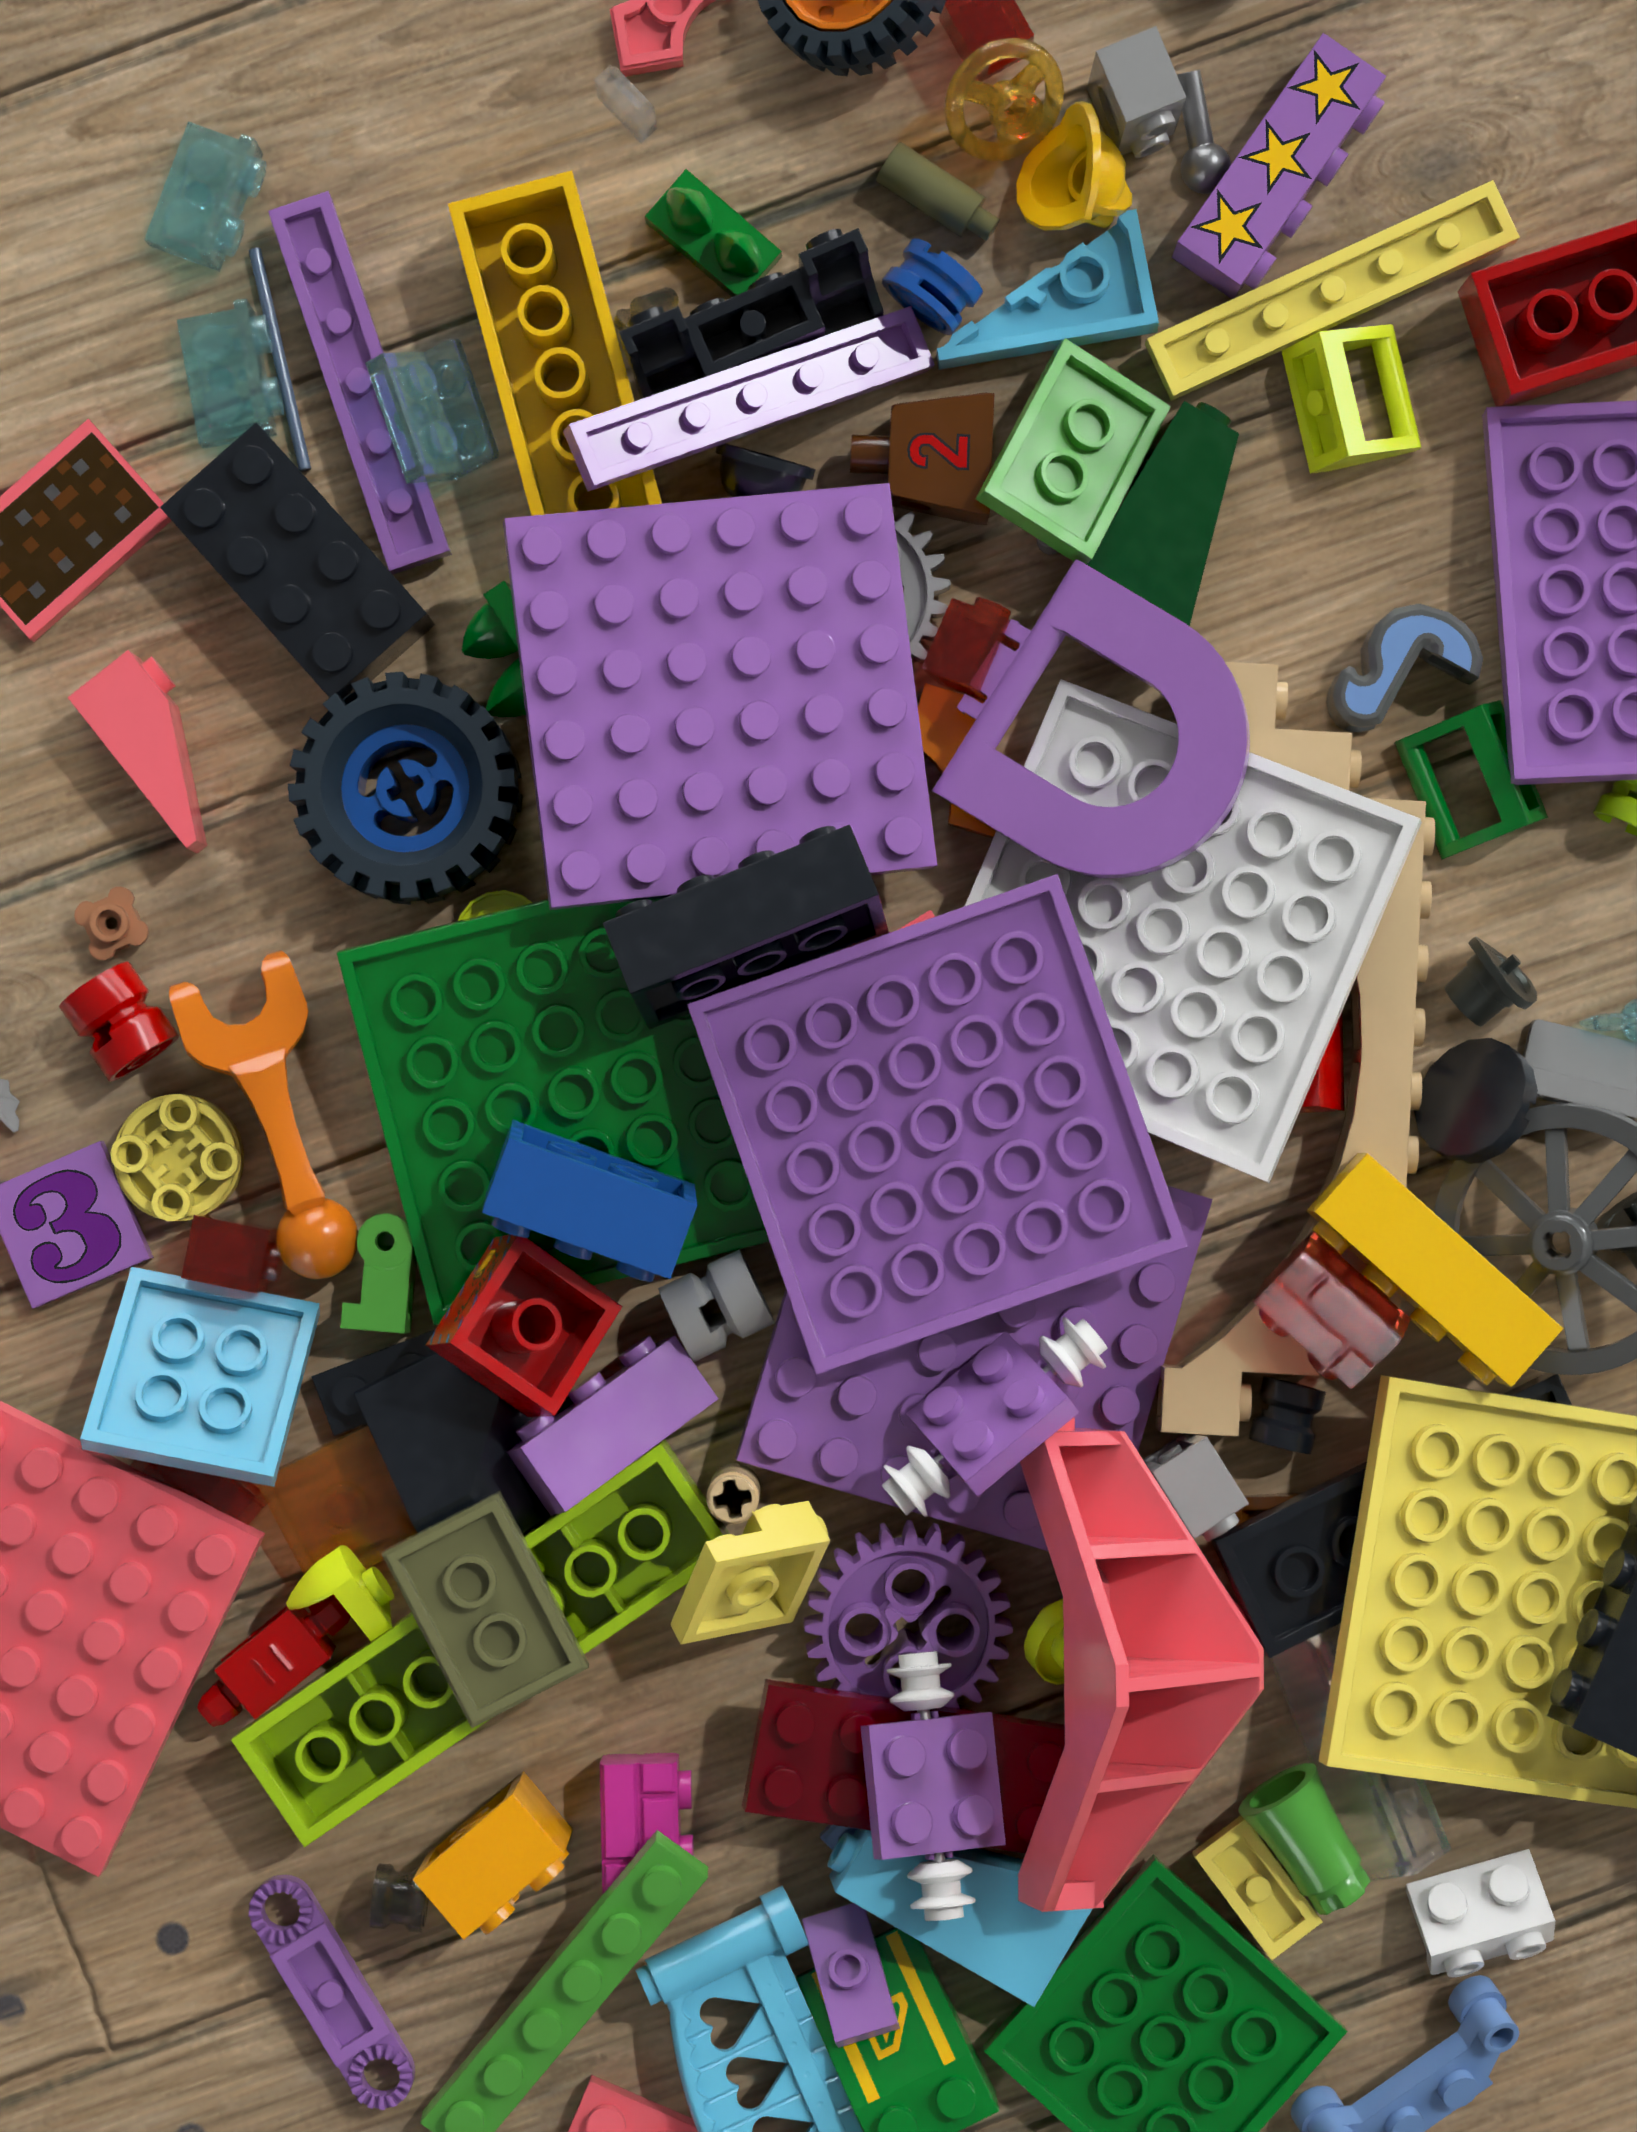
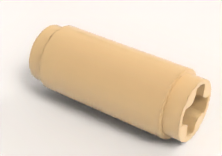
[706,1463,761,1524]

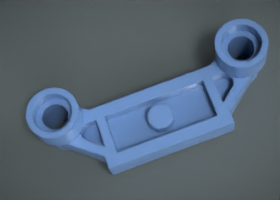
[1291,1975,1519,2132]

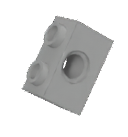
[1087,26,1186,158]
[1143,1433,1249,1541]

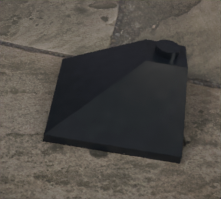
[354,1352,573,1534]

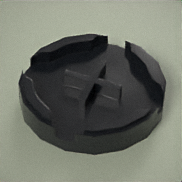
[1414,1038,1538,1164]

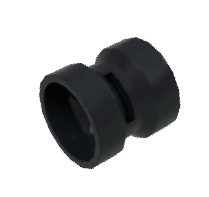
[1249,1376,1326,1454]

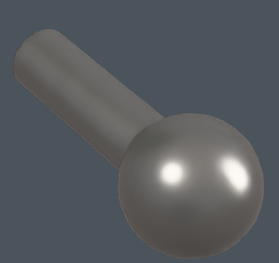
[1177,70,1231,194]

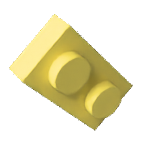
[1192,1815,1323,1961]

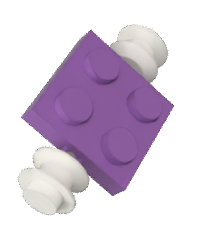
[882,1317,1108,1517]
[861,1651,1006,1921]

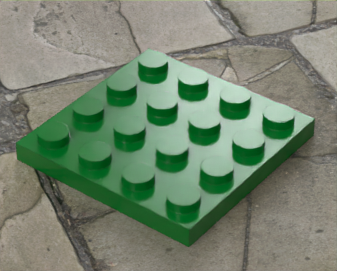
[983,1854,1348,2132]

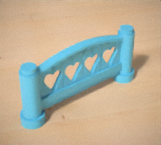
[635,1886,863,2132]

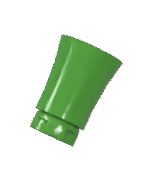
[1238,1763,1371,1915]

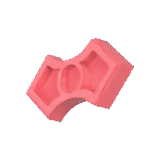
[610,0,716,77]

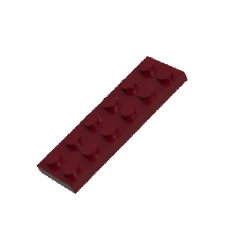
[742,1679,1065,1853]

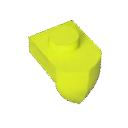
[286,1545,394,1641]

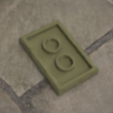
[382,1491,589,1728]

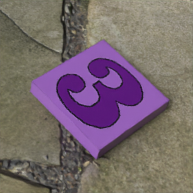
[0,1141,154,1309]

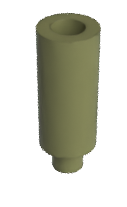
[876,142,1000,241]

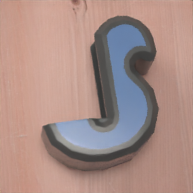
[1326,604,1483,733]

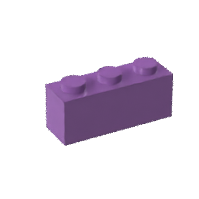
[507,1335,718,1515]

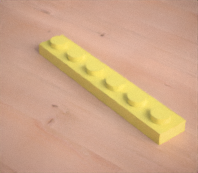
[1145,180,1520,401]

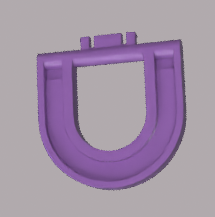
[932,559,1250,878]

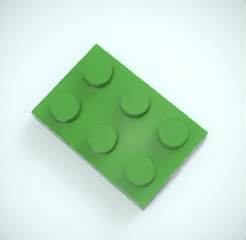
[975,338,1171,564]

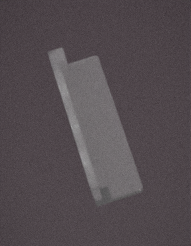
[1269,1623,1452,1881]

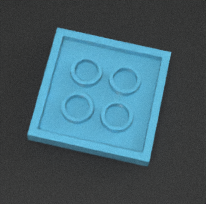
[80,1267,320,1487]

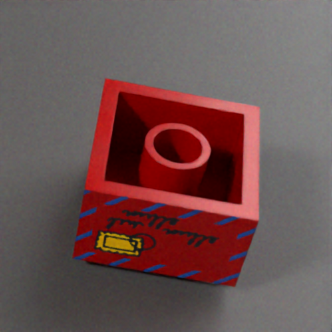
[426,1234,623,1417]

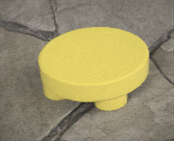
[110,1094,244,1221]

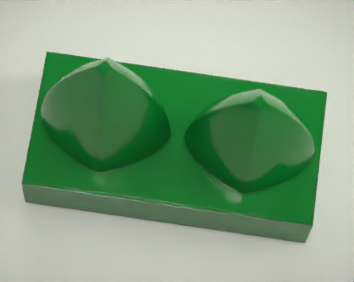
[645,169,782,297]
[461,581,526,717]

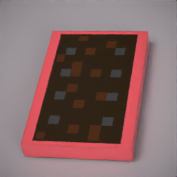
[0,419,172,642]

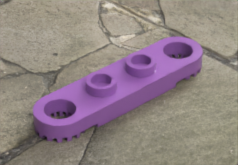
[248,1875,415,2110]

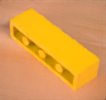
[1306,1153,1564,1387]

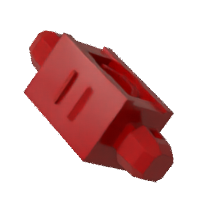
[197,1594,351,1727]

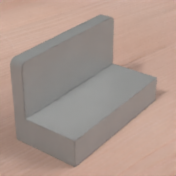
[1523,1019,1637,1122]

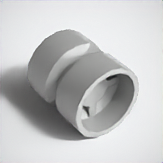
[658,1249,775,1362]

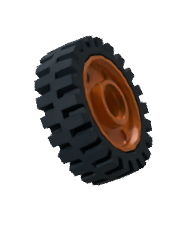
[757,0,946,76]

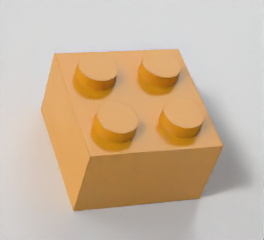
[413,1771,573,1940]

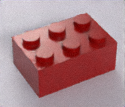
[1458,219,1637,407]

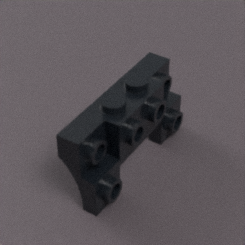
[619,228,884,399]

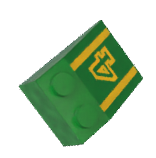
[796,1927,999,2132]

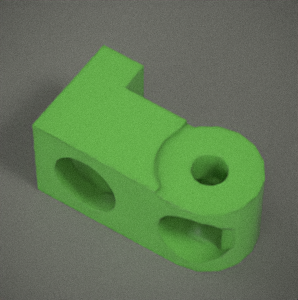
[340,1213,417,1334]

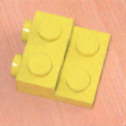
[670,1501,830,1644]

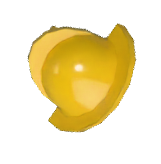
[1016,101,1132,231]

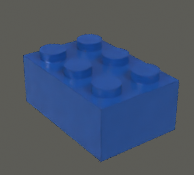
[482,1120,697,1282]

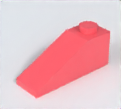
[67,650,207,854]

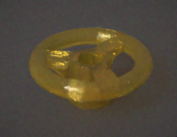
[944,38,1064,161]

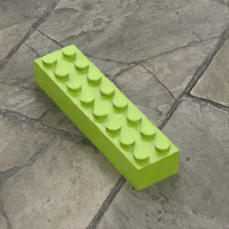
[231,1439,730,1848]

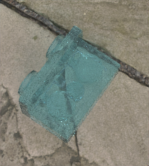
[144,121,267,272]
[177,298,284,449]
[365,339,499,484]

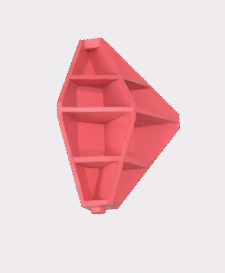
[1018,1417,1264,1912]

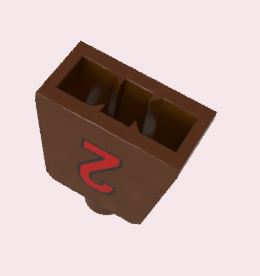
[850,392,995,525]

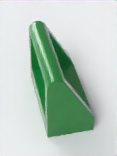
[1394,700,1548,860]

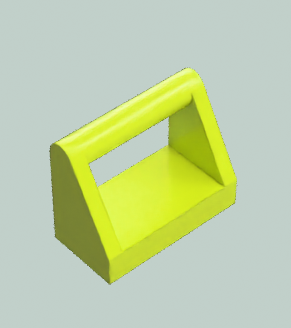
[1282,324,1422,474]

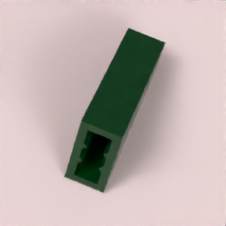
[1086,401,1239,627]

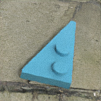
[936,209,1159,370]

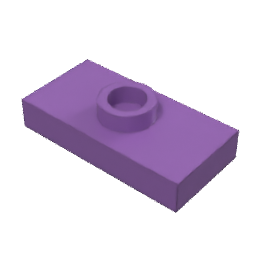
[802,1903,900,2048]

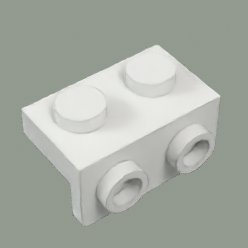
[1406,1849,1555,1977]

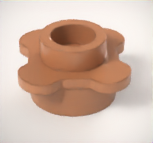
[74,887,149,960]

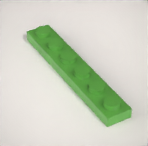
[420,1830,708,2132]

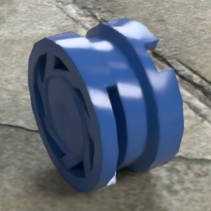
[882,238,983,335]

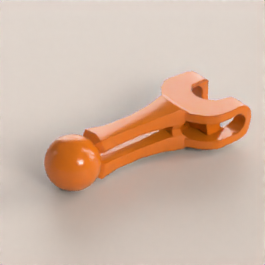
[169,950,358,1279]

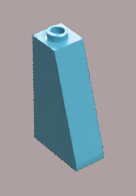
[827,1829,1093,2007]

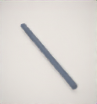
[249,248,311,472]

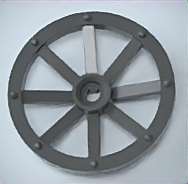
[1434,1103,1637,1375]

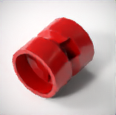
[59,961,179,1082]

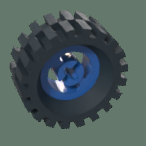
[288,672,523,905]

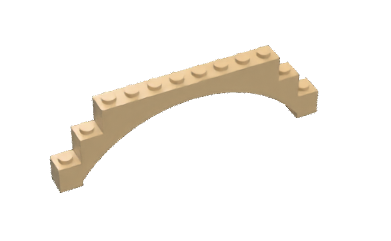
[1155,662,1435,1436]

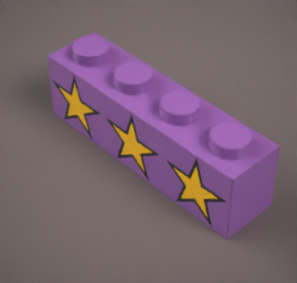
[1171,33,1386,299]

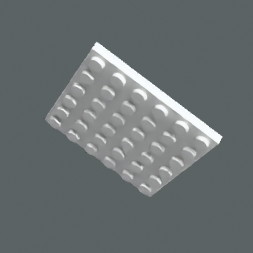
[965,679,1422,1183]

